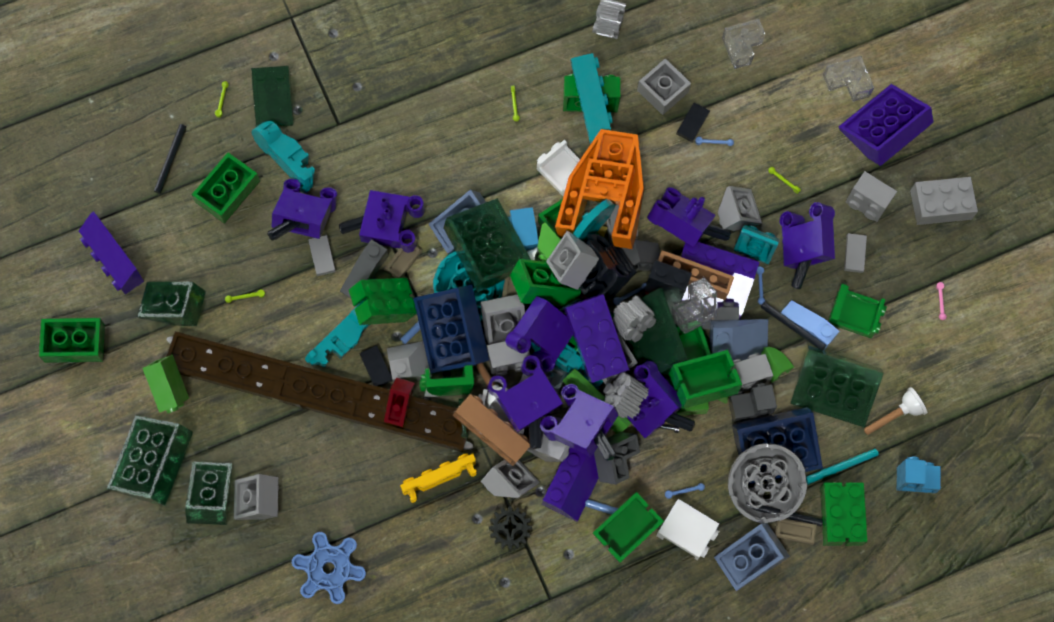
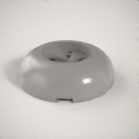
[728,444,807,523]

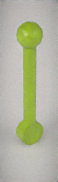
[215,81,229,118]
[511,85,520,122]
[768,167,801,194]
[225,289,265,303]

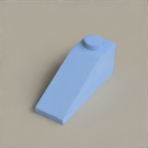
[781,300,840,351]

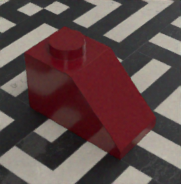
[384,378,415,427]

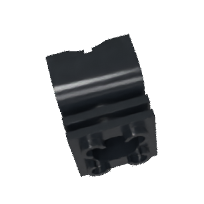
[579,233,637,301]

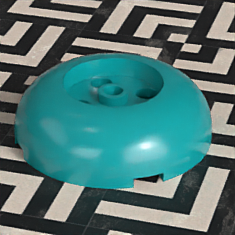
[433,248,506,322]

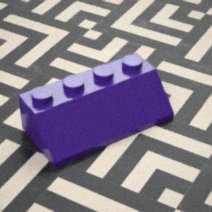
[79,211,144,295]
[542,447,599,522]

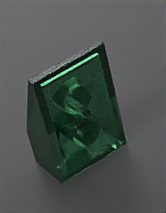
[251,66,294,127]
[137,282,206,326]
[185,461,232,525]

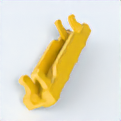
[400,453,477,503]

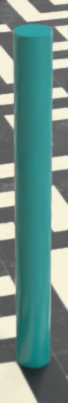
[806,448,879,484]

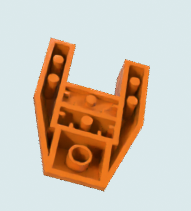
[555,129,644,249]

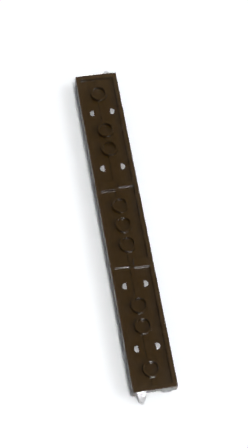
[166,331,473,452]

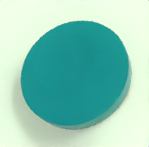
[573,199,615,242]

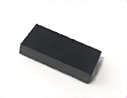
[676,103,710,143]
[359,346,393,387]

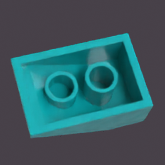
[733,225,779,265]

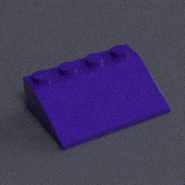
[838,84,934,166]
[681,242,760,320]

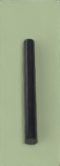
[154,124,186,194]
[761,302,826,351]
[746,502,823,527]

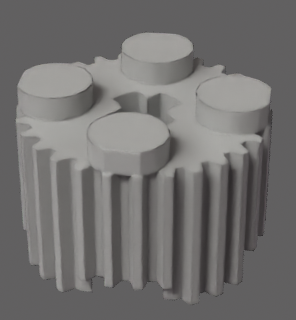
[592,0,626,39]
[612,296,656,342]
[604,372,649,418]

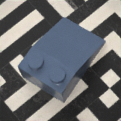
[429,189,499,254]
[710,319,768,361]
[714,523,790,591]

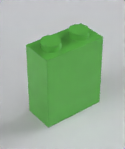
[143,355,189,413]

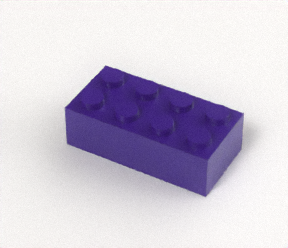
[564,294,629,383]

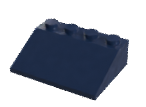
[413,285,489,373]
[732,407,823,486]

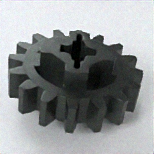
[489,506,532,551]

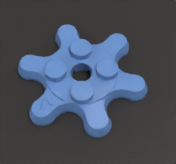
[292,532,366,604]

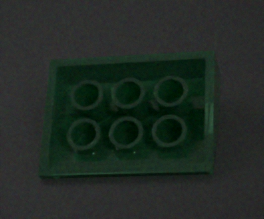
[443,198,531,292]
[628,288,688,384]
[790,345,884,428]
[107,415,193,506]

